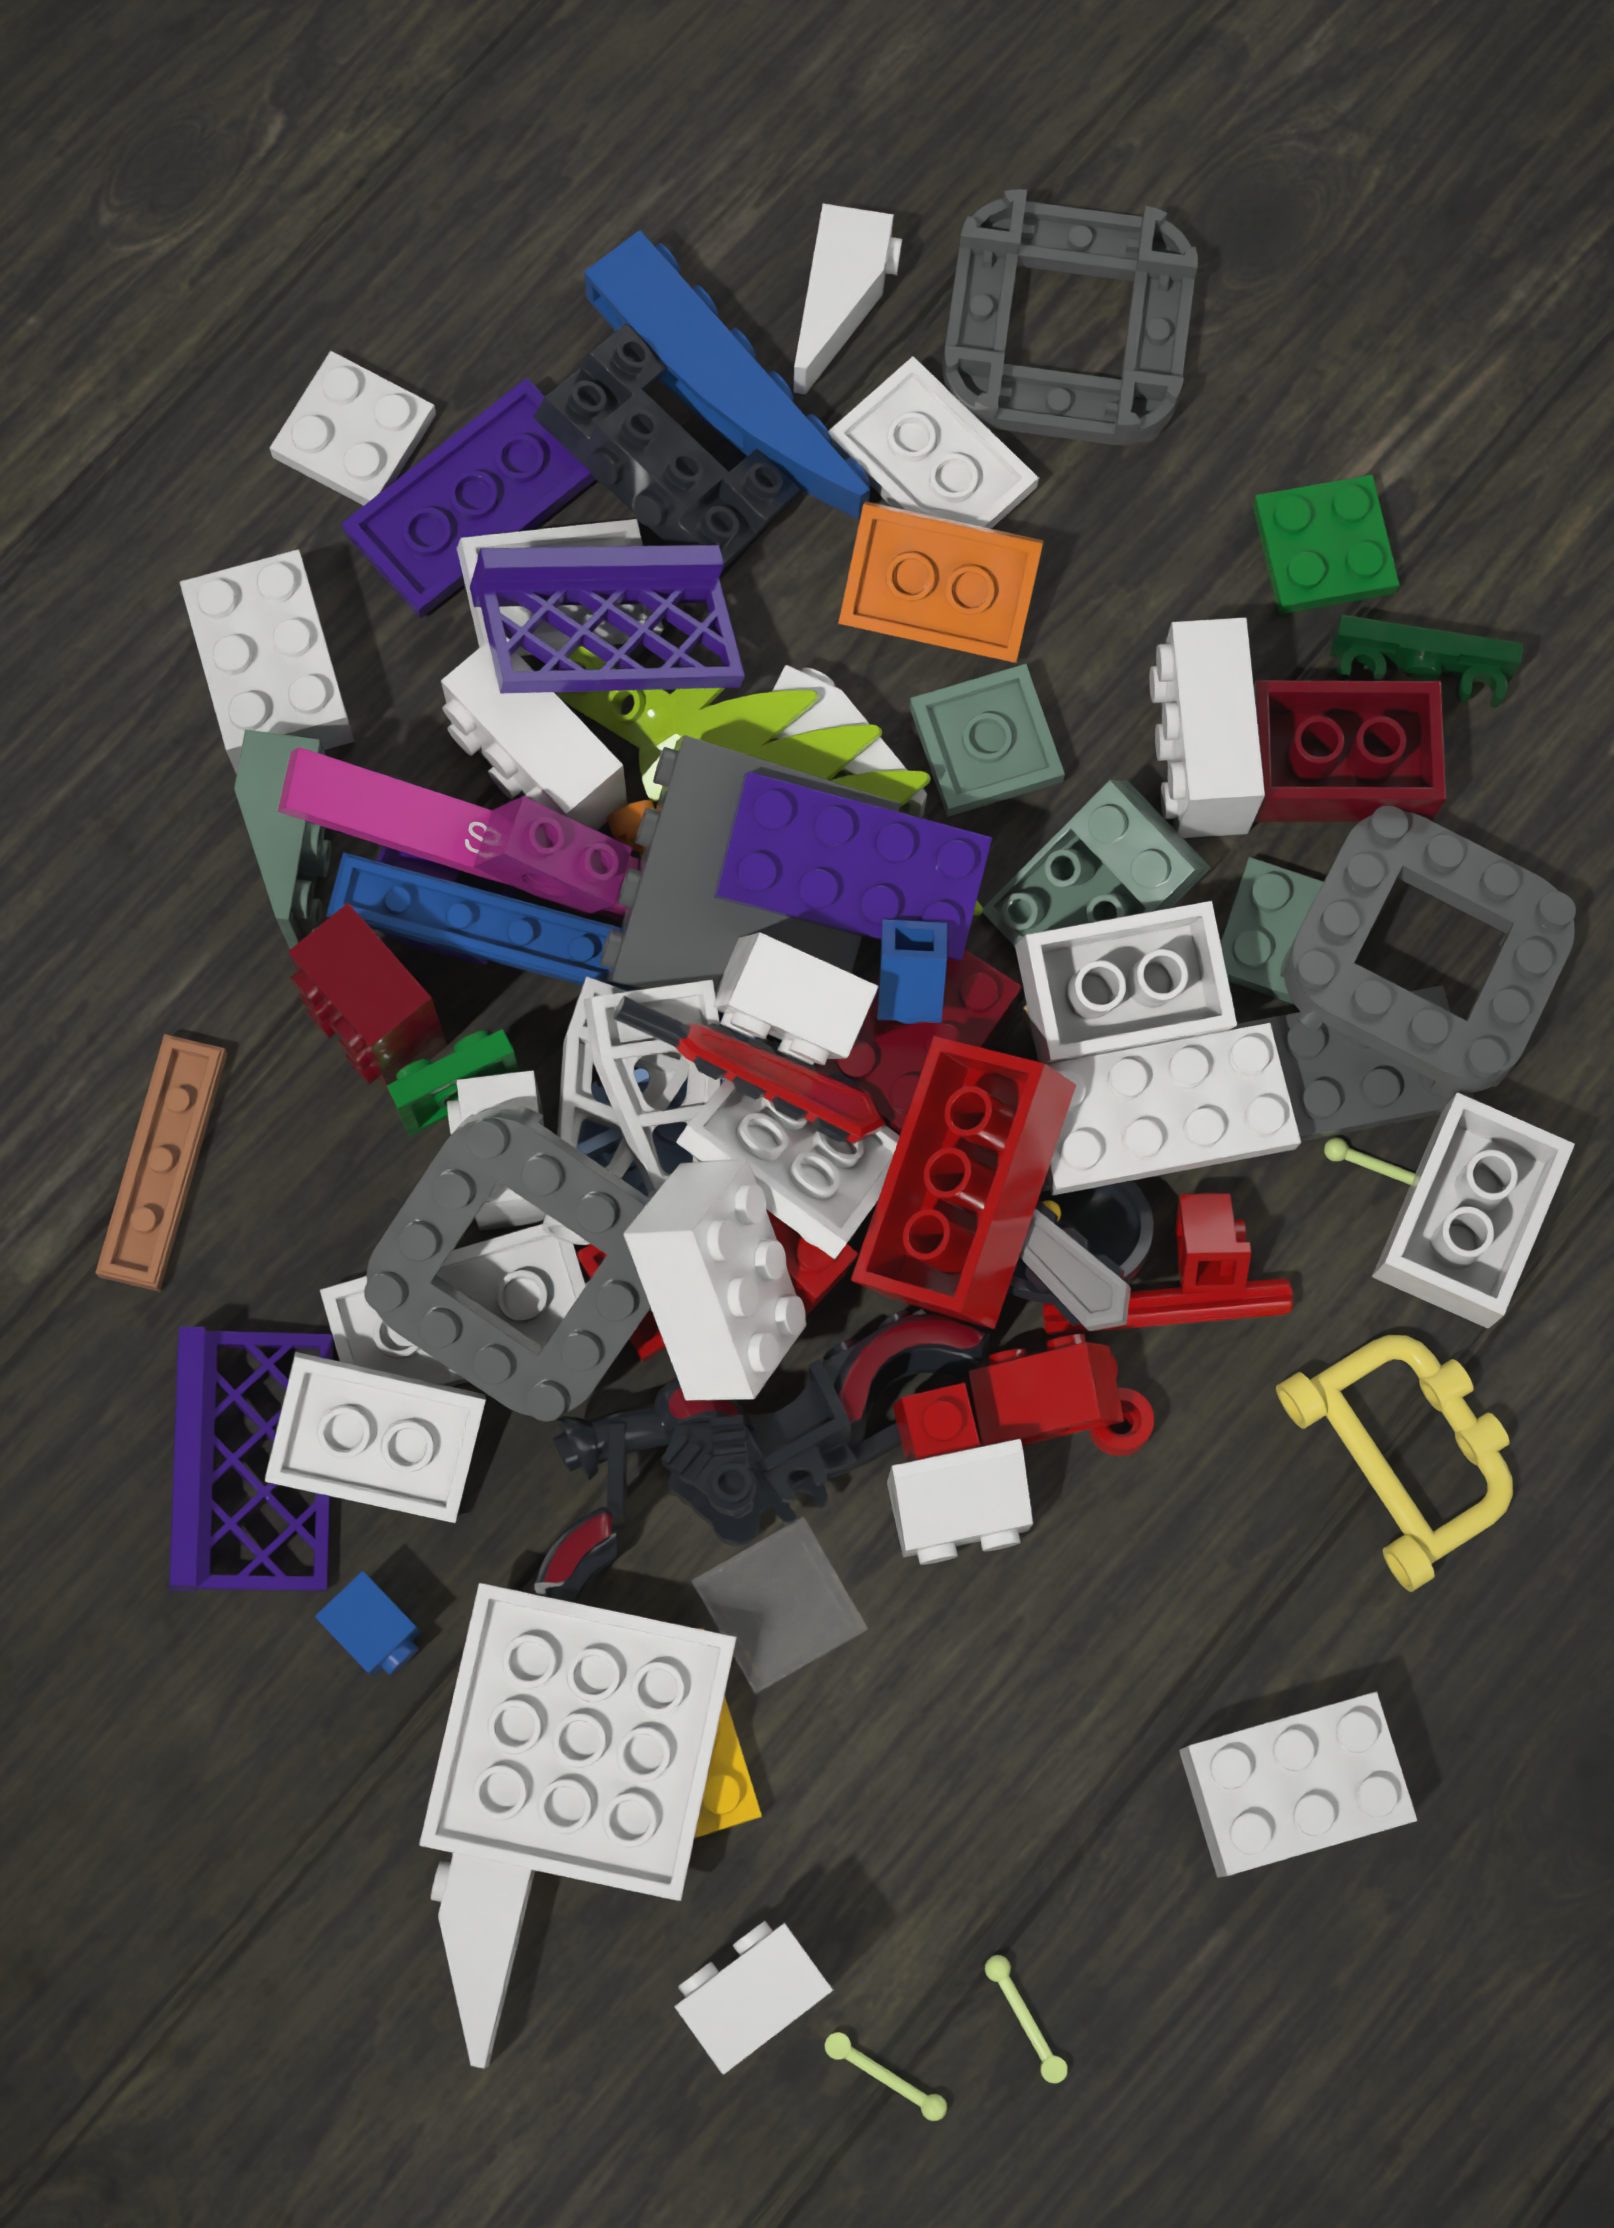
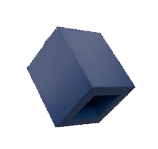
[877,919,947,1024]
[314,1571,422,1678]

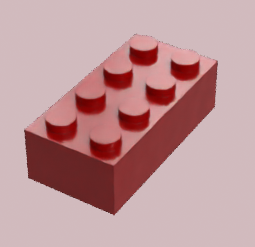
[851,1036,1076,1329]

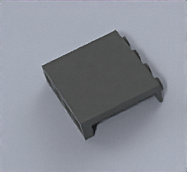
[600,735,901,1015]

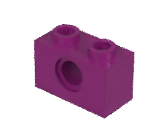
[473,796,632,917]

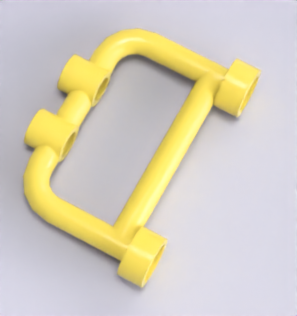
[1276,1335,1513,1592]

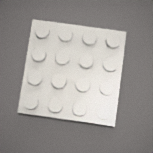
[419,1583,736,1901]

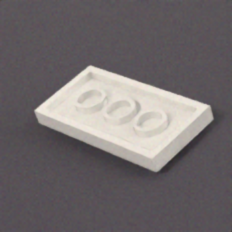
[1046,1023,1301,1195]
[320,1224,585,1387]

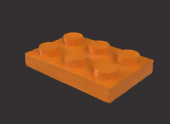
[838,501,1044,663]

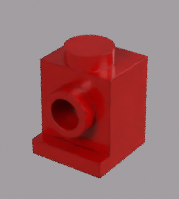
[1175,1192,1251,1294]

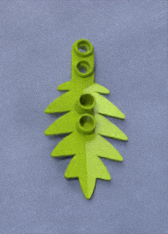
[556,646,983,916]

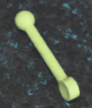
[1324,1137,1415,1185]
[985,1955,1067,2083]
[825,2032,947,2121]

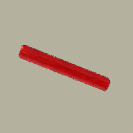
[1042,1278,1293,1335]

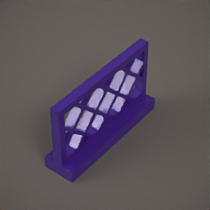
[470,545,745,694]
[169,1326,333,1592]

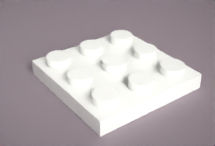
[676,1038,900,1259]

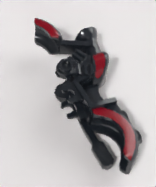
[535,1309,990,1603]

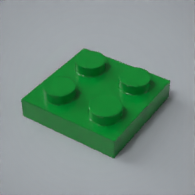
[1252,475,1399,615]
[387,1029,519,1137]

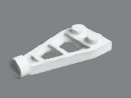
[542,977,689,1245]
[584,980,721,1193]

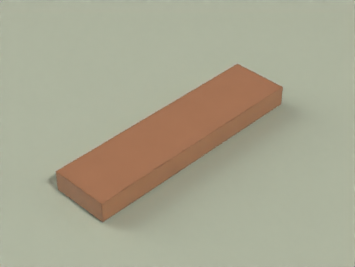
[95,1034,228,1292]

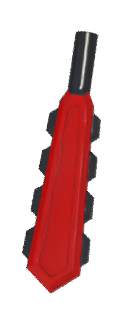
[613,996,886,1144]

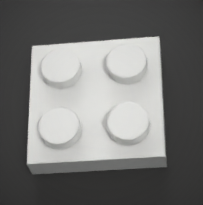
[270,351,436,505]

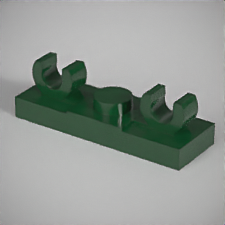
[1329,615,1523,708]

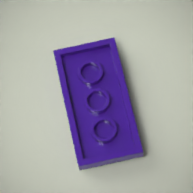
[341,378,596,619]
[714,772,992,962]

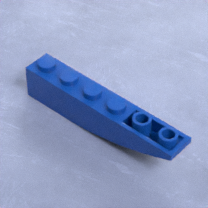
[584,230,870,520]

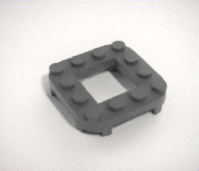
[942,189,1198,445]
[1280,806,1576,1099]
[364,1106,656,1421]

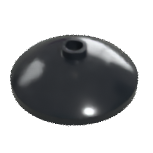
[1007,1180,1154,1304]

